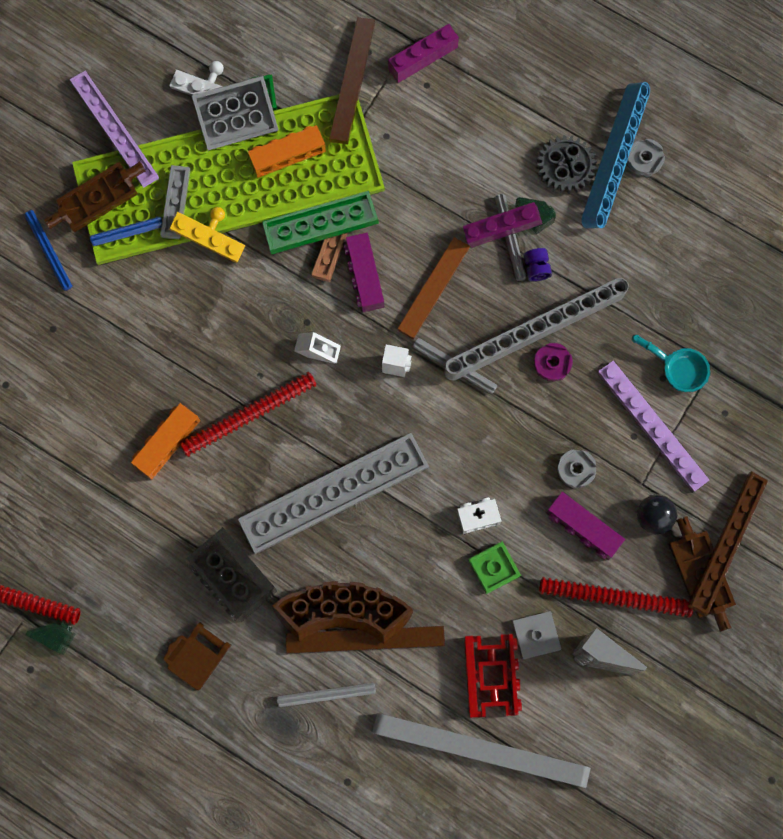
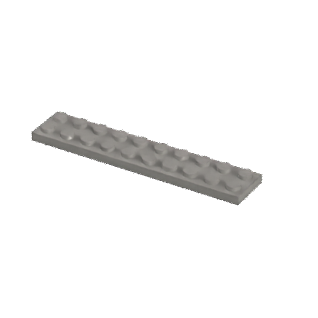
[238,433,429,555]

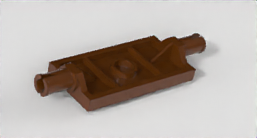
[44,161,146,232]
[669,516,736,632]

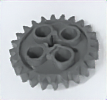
[537,135,597,194]

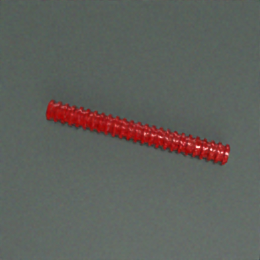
[180,372,316,457]
[539,577,693,618]
[0,585,81,625]

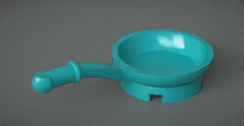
[631,334,710,392]

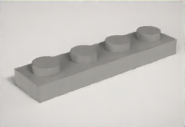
[161,165,190,239]

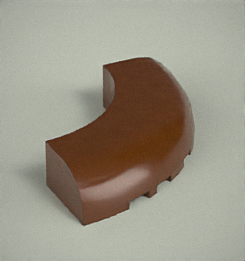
[272,581,413,644]

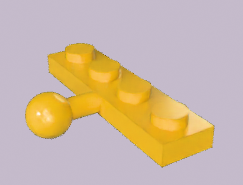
[169,207,245,263]

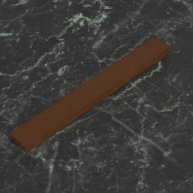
[330,17,375,145]
[688,471,768,616]
[286,626,445,654]

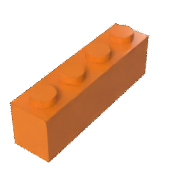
[248,125,326,178]
[131,403,200,480]

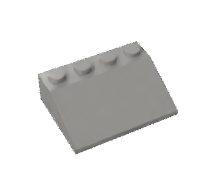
[192,76,278,150]
[572,628,647,675]

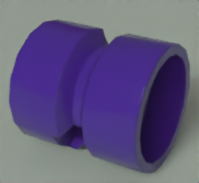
[523,248,552,281]

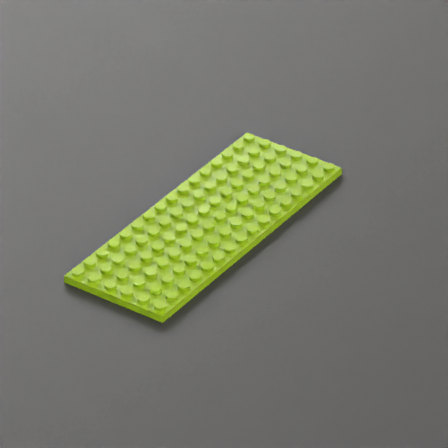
[72,94,385,265]

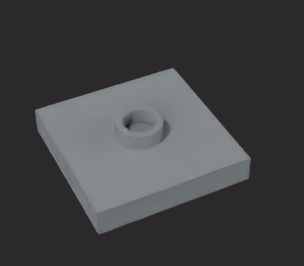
[512,611,561,660]

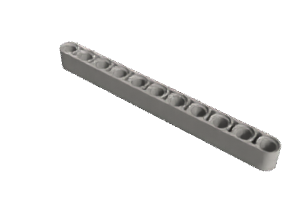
[444,278,629,380]
[372,713,591,788]

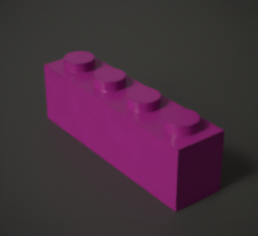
[388,24,459,83]
[463,202,542,248]
[343,232,385,312]
[546,492,625,560]

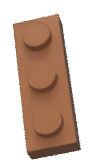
[311,233,348,283]

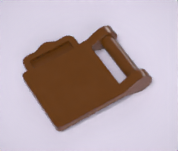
[164,622,232,690]

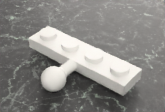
[170,61,224,96]

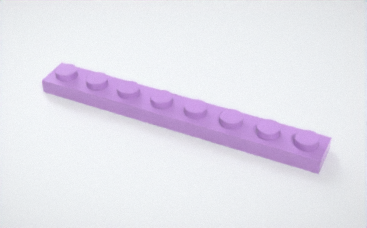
[70,71,159,188]
[598,361,709,493]

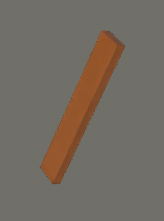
[397,237,470,340]

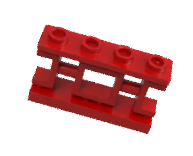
[464,634,522,718]

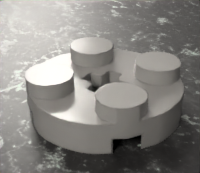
[627,139,665,177]
[557,450,596,489]

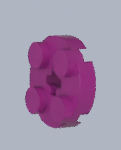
[534,343,573,381]

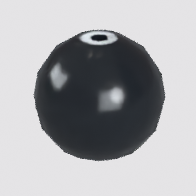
[637,494,678,535]

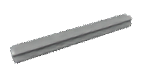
[495,194,526,281]
[413,338,497,394]
[277,683,376,707]

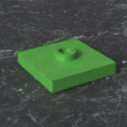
[468,541,521,595]

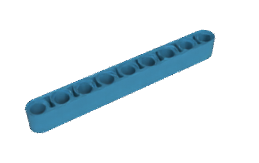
[582,82,650,229]

